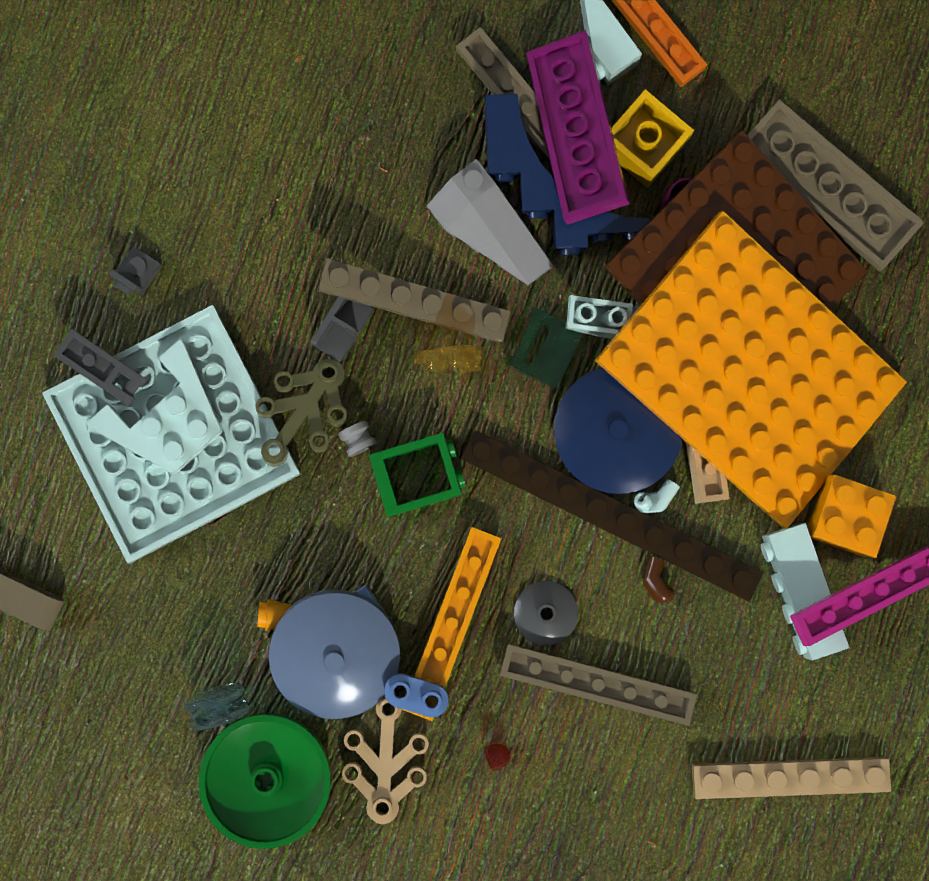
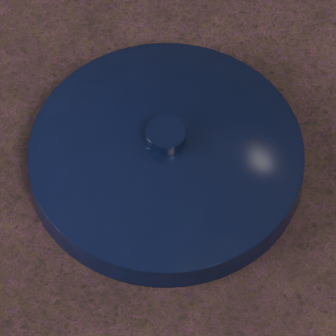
[554,368,683,494]

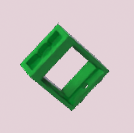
[369,433,466,518]

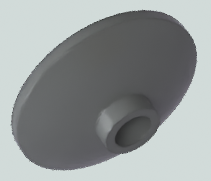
[514,581,578,645]

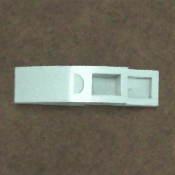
[566,295,639,339]

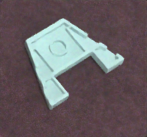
[85,339,223,475]

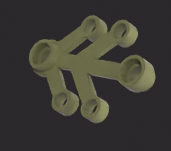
[255,359,347,467]

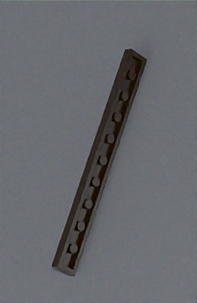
[461,430,763,602]

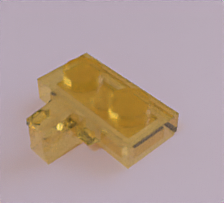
[414,345,483,373]

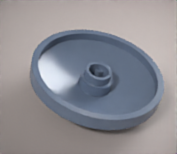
[269,590,400,719]

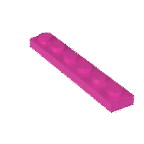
[790,545,929,646]

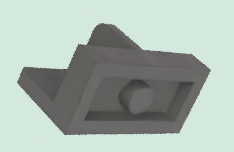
[310,297,374,363]

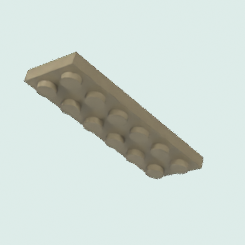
[747,99,924,272]

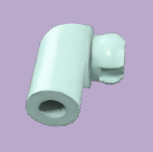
[634,479,680,514]

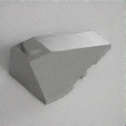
[427,159,553,286]

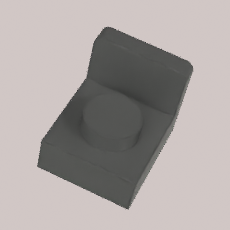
[108,246,163,297]

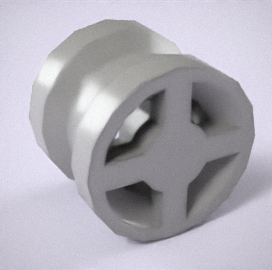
[338,420,377,457]

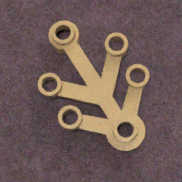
[342,696,429,824]

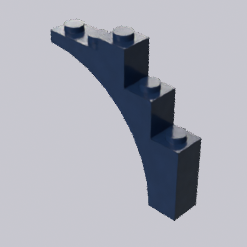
[484,94,651,256]

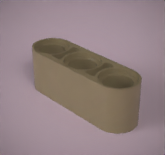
[0,568,65,631]

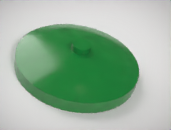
[198,713,332,849]

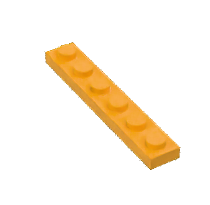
[402,527,502,721]

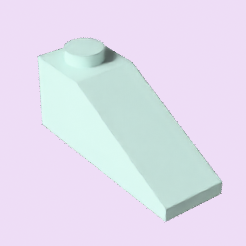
[580,0,642,86]

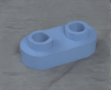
[384,673,449,717]

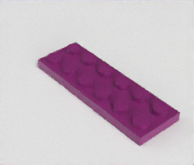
[526,30,630,225]

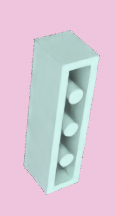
[761,523,849,661]

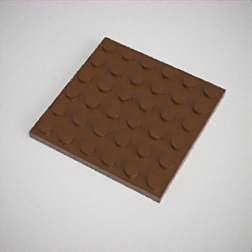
[604,130,868,310]

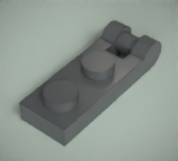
[53,329,148,406]

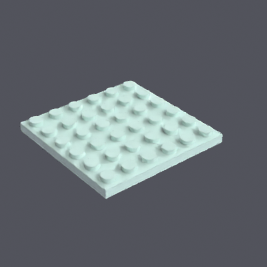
[42,305,301,563]

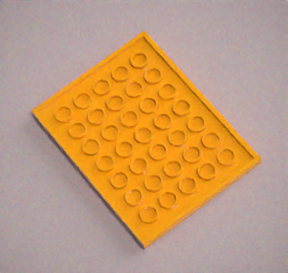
[594,211,907,528]

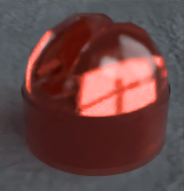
[484,743,510,772]

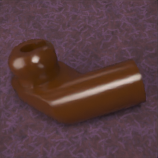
[643,556,674,603]

